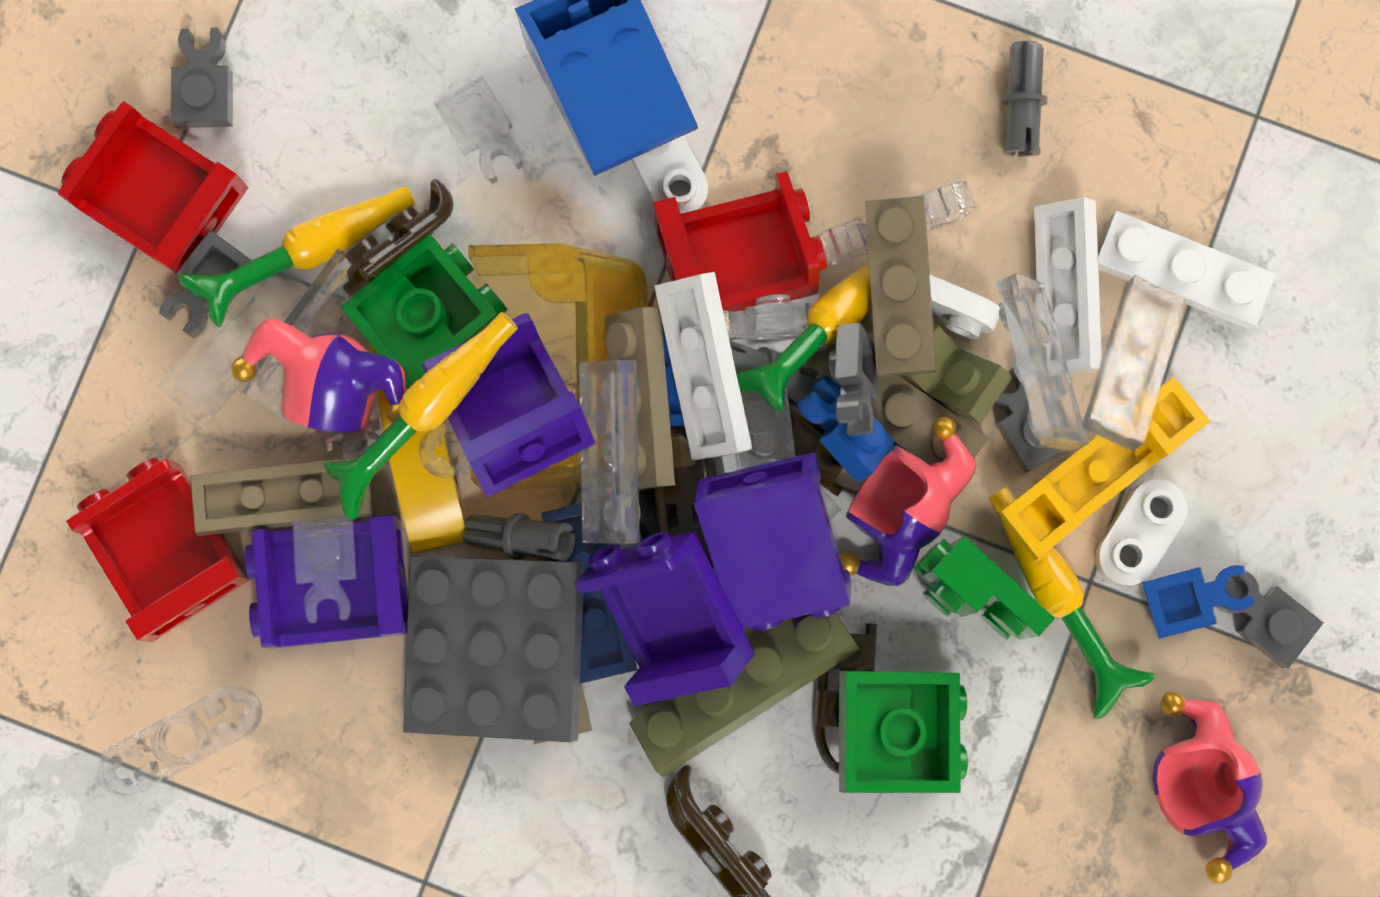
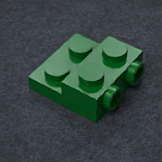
[340,234,508,390]
[913,535,1055,640]
[839,671,968,793]

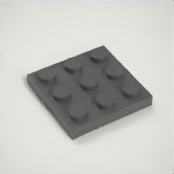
[403,556,584,743]

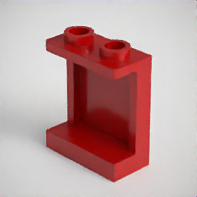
[58,101,249,274]
[653,171,827,318]
[66,458,251,642]

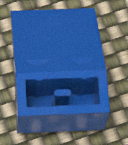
[515,0,698,176]

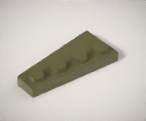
[629,613,860,777]

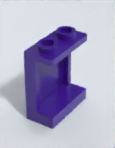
[422,313,596,497]
[694,452,851,630]
[245,515,408,649]
[574,531,755,706]

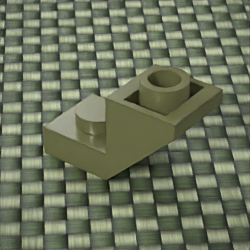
[899,324,1012,424]

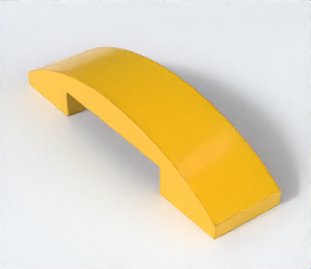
[369,343,466,553]
[998,377,1211,560]

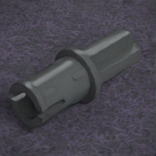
[1001,41,1047,157]
[462,513,575,561]

